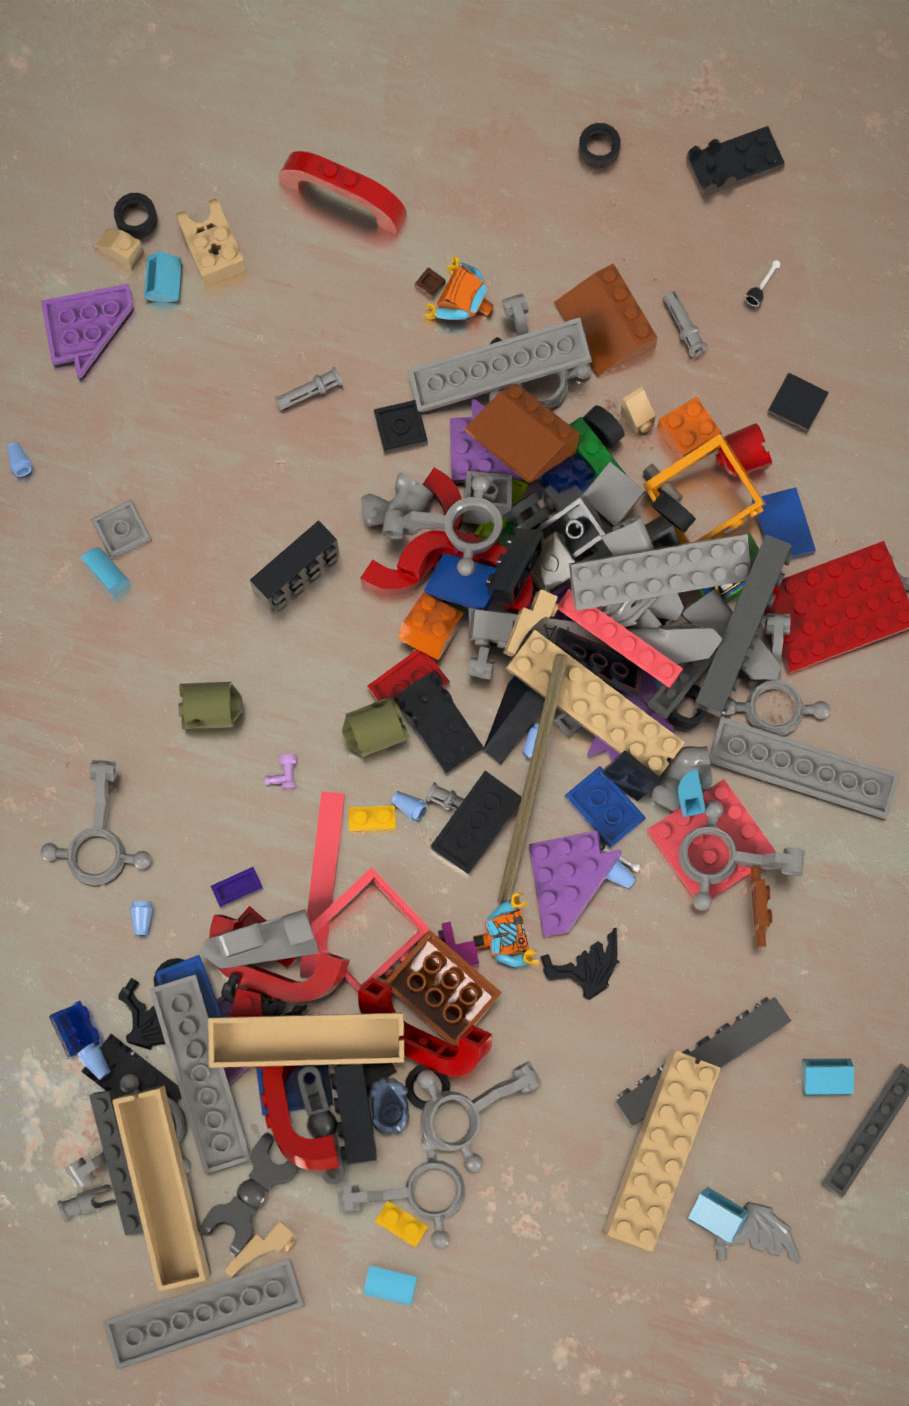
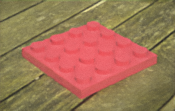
[647,779,776,900]

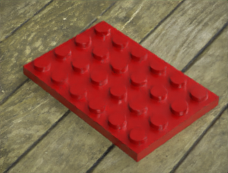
[764,541,909,674]

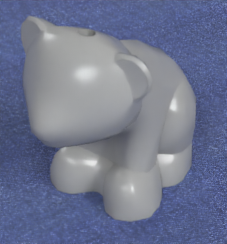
[361,473,433,527]
[652,746,712,811]

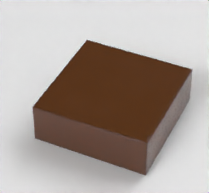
[415,267,446,299]

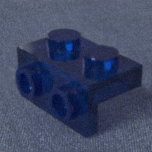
[540,453,595,494]
[49,1001,100,1060]

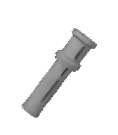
[663,291,708,356]
[275,367,343,411]
[426,782,464,810]

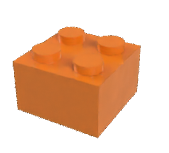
[657,396,722,460]
[398,592,464,660]

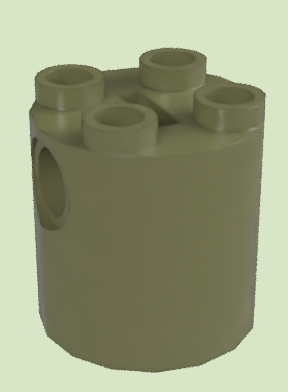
[178,681,243,729]
[342,697,410,757]

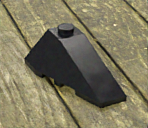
[555,627,642,697]
[483,675,545,765]

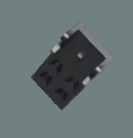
[686,126,785,197]
[394,671,484,774]
[430,770,522,874]
[81,1033,182,1104]

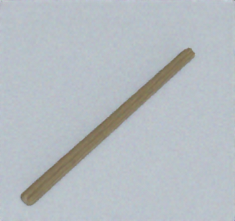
[497,654,568,905]

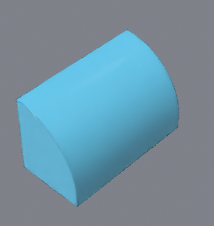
[144,251,182,302]
[80,547,131,597]
[678,769,706,818]
[803,1058,854,1094]
[688,1187,749,1243]
[364,1265,418,1306]

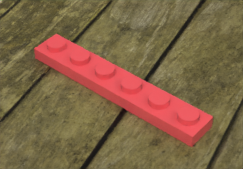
[558,589,683,688]

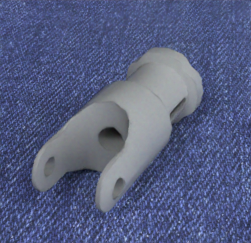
[57,1185,115,1222]

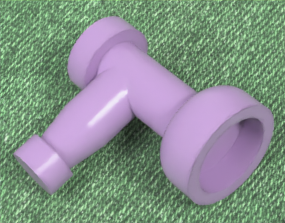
[265,754,297,789]

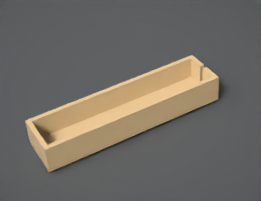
[505,630,685,777]
[208,1013,404,1068]
[603,1048,721,1252]
[112,1086,210,1292]

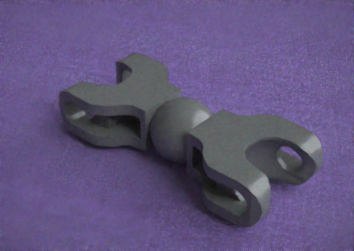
[298,1066,345,1184]
[199,1132,300,1257]

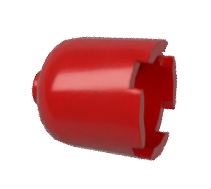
[715,423,773,476]

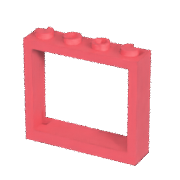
[311,867,430,993]

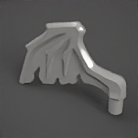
[596,597,657,627]
[715,1201,802,1264]

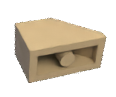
[95,229,144,270]
[620,387,656,435]

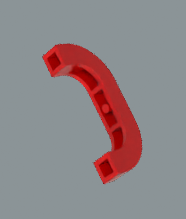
[279,151,407,235]
[360,467,463,596]
[397,530,533,615]
[209,914,350,1003]
[358,978,493,1076]
[261,1065,340,1171]

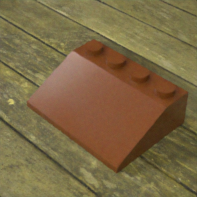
[554,263,657,377]
[464,384,580,483]
[384,930,502,1046]

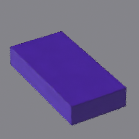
[211,867,263,908]

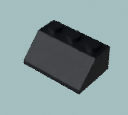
[485,528,544,607]

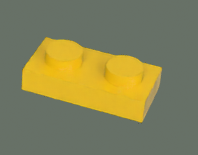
[348,806,396,832]
[375,1201,429,1248]

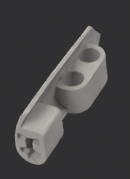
[601,516,684,621]
[682,590,781,680]
[611,624,723,664]
[200,909,319,969]

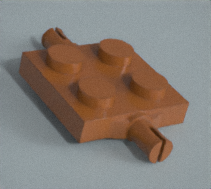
[750,866,772,948]

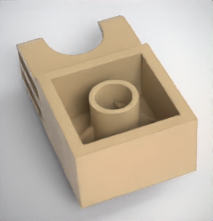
[176,198,246,287]

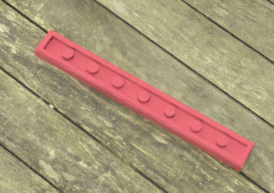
[300,791,345,978]

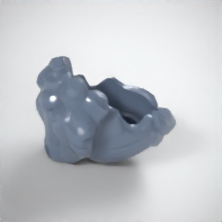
[367,1077,409,1134]

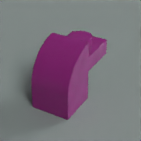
[438,921,479,968]

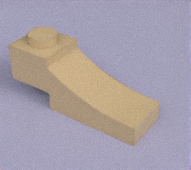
[503,590,559,657]
[224,1222,296,1278]

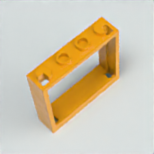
[643,434,767,544]

